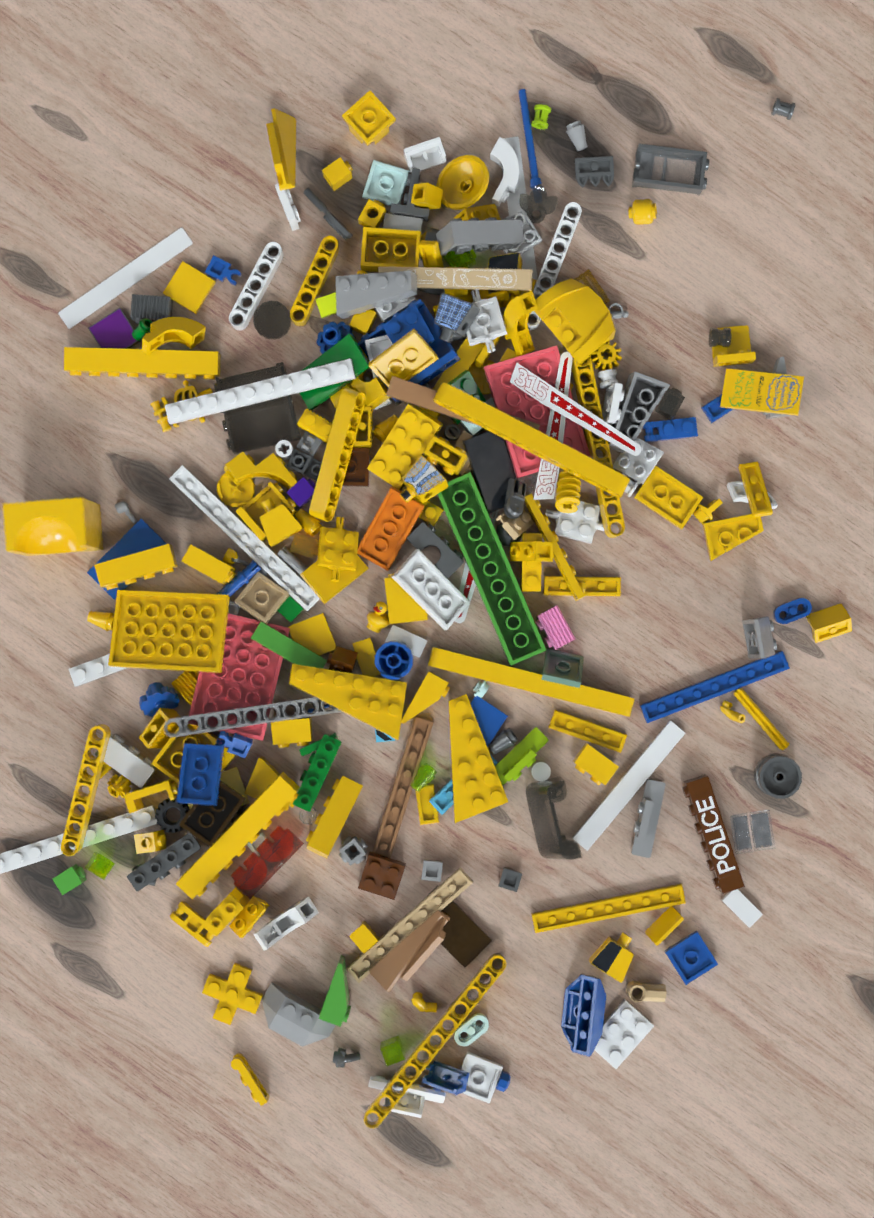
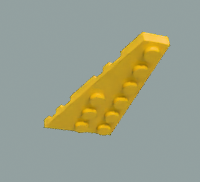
[289,664,407,740]
[448,694,508,823]

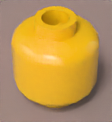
[628,199,657,225]

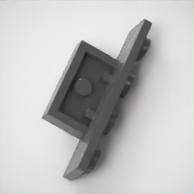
[127,833,201,892]

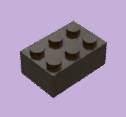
[179,780,246,847]

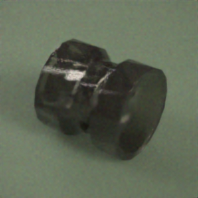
[708,327,731,348]

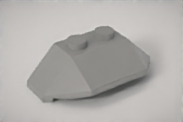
[262,982,335,1047]

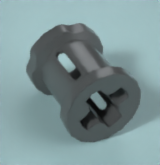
[771,98,795,120]

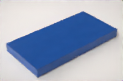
[87,519,167,600]

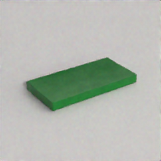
[300,334,369,410]

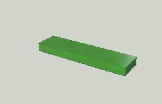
[251,622,327,669]

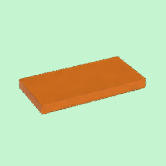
[357,486,425,571]

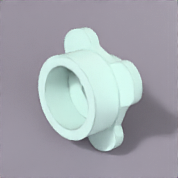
[473,680,490,698]

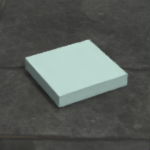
[362,160,410,206]

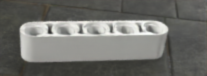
[229,242,284,331]

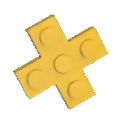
[202,963,263,1025]

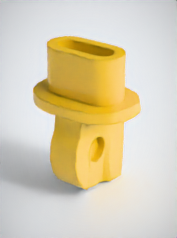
[693,498,723,525]

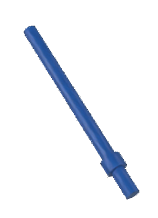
[518,89,542,203]

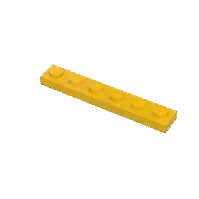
[524,493,585,601]

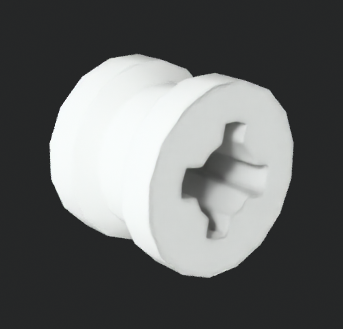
[598,369,619,389]

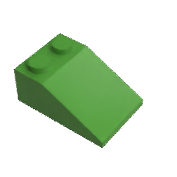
[319,955,351,1027]

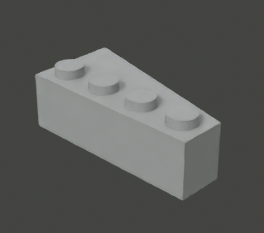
[436,217,524,256]

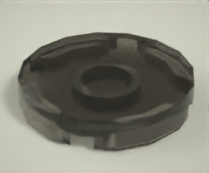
[253,301,292,340]

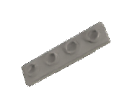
[631,779,666,858]

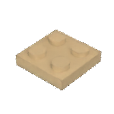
[235,572,289,624]

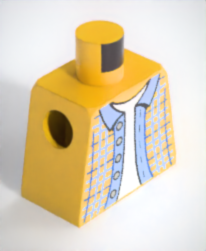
[400,455,449,503]

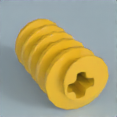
[555,471,581,513]

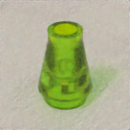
[410,763,437,792]

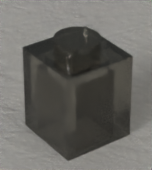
[655,388,685,420]

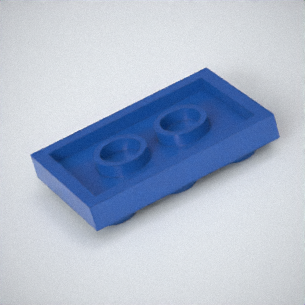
[177,743,224,805]

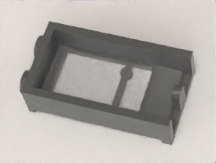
[632,144,710,195]

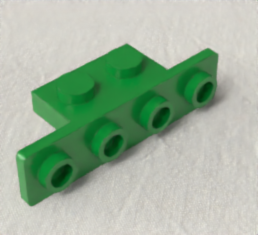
[293,734,342,812]

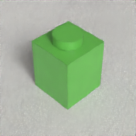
[53,864,86,895]

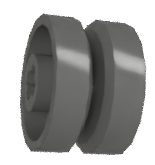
[754,754,802,799]

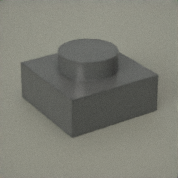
[498,867,522,892]

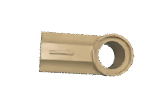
[626,981,667,1003]

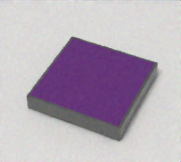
[88,308,142,349]

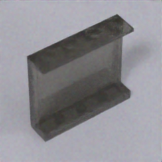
[214,362,301,454]

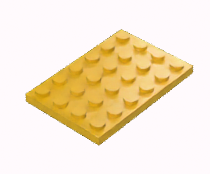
[108,590,230,673]

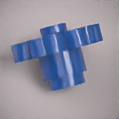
[316,321,356,354]
[139,682,179,717]

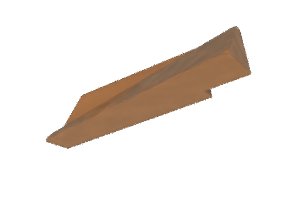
[369,910,450,992]

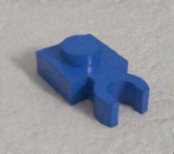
[205,255,242,285]
[215,731,253,758]

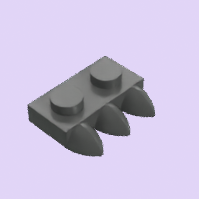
[574,156,614,188]

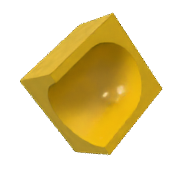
[3,497,104,556]

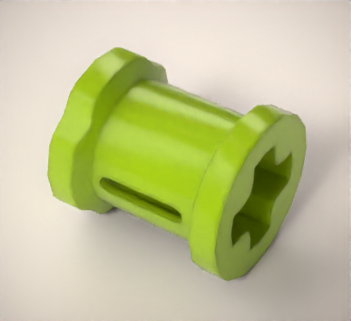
[531,104,551,129]

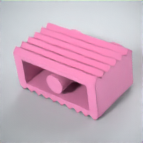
[535,605,575,650]

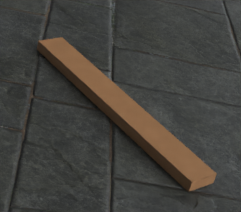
[386,376,540,430]
[372,716,434,858]

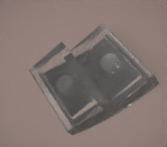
[730,810,775,854]

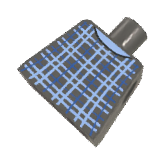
[434,293,480,343]

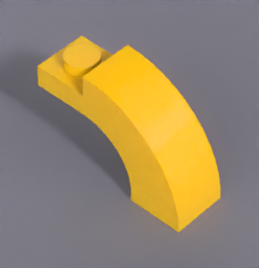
[503,291,538,357]
[142,317,206,355]

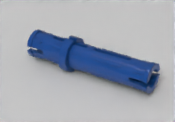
[217,560,261,596]

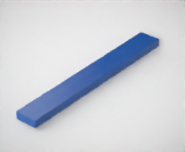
[639,651,790,723]

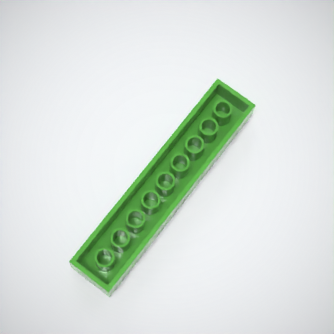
[437,472,546,665]

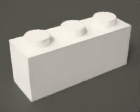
[94,734,157,788]

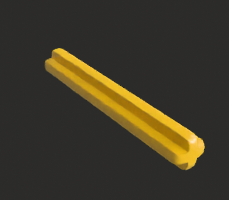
[733,688,789,750]

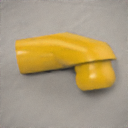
[720,700,746,723]
[411,992,437,1012]

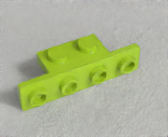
[495,727,549,786]

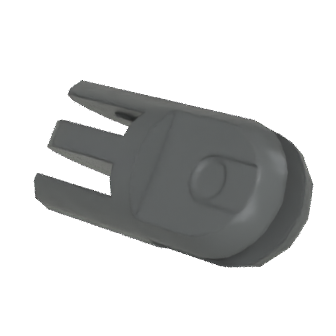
[504,478,527,519]

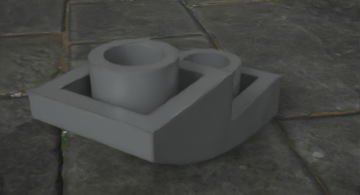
[287,449,322,481]

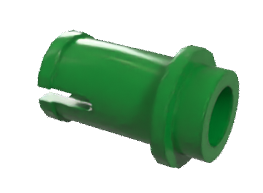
[132,318,152,341]

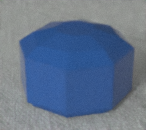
[496,1071,511,1092]

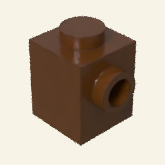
[327,646,358,673]

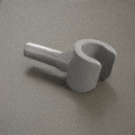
[115,501,138,525]

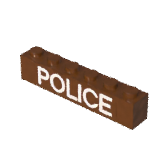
[682,774,745,894]

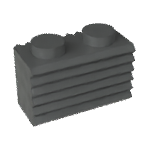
[130,294,173,324]

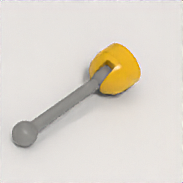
[222,548,267,576]

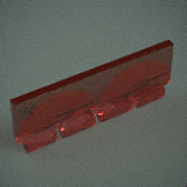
[231,825,304,899]

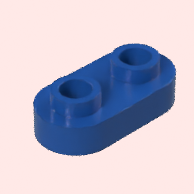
[773,598,812,624]

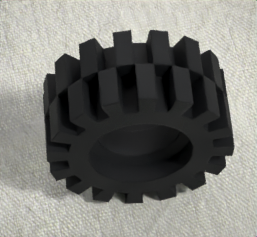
[155,798,190,833]

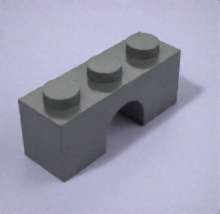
[407,522,464,579]

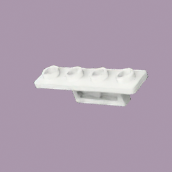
[368,1076,446,1118]

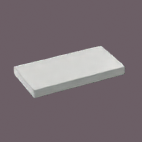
[392,549,470,630]

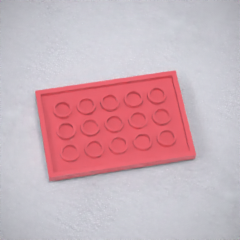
[484,345,590,478]
[187,613,290,741]

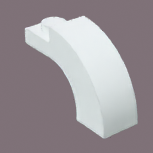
[490,137,520,207]
[253,897,319,950]

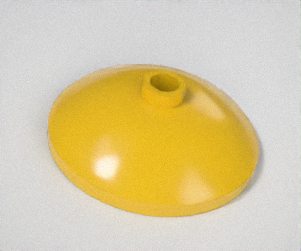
[436,155,489,210]

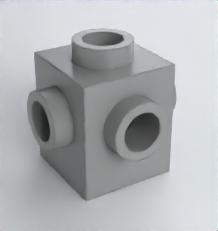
[339,835,367,866]

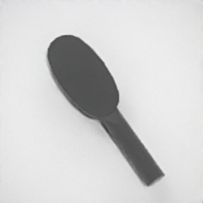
[304,188,353,240]

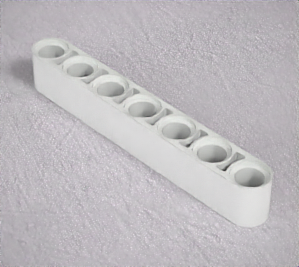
[528,202,582,330]

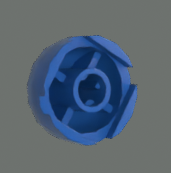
[375,640,413,680]

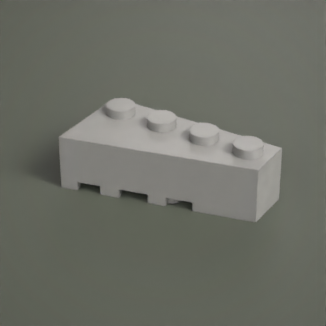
[336,270,417,319]
[608,372,670,453]

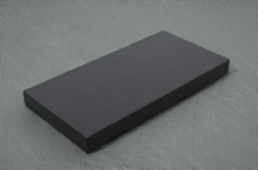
[463,431,517,513]

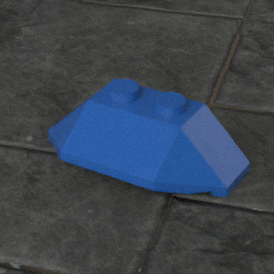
[561,974,607,1057]

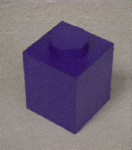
[287,477,316,508]

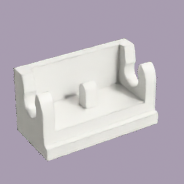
[404,137,447,174]

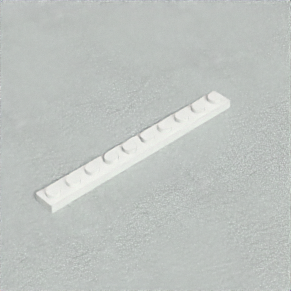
[165,359,356,424]
[169,465,320,611]
[0,805,157,874]

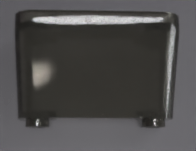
[525,776,582,860]

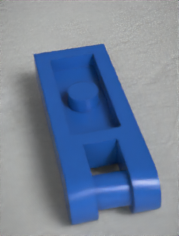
[643,417,698,442]

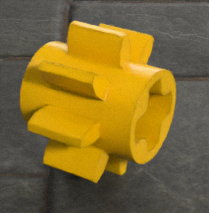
[107,774,132,798]

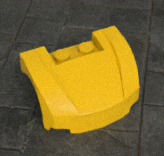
[535,278,616,365]

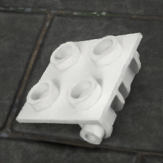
[613,438,664,485]

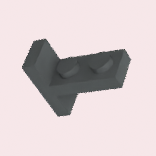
[390,168,429,222]

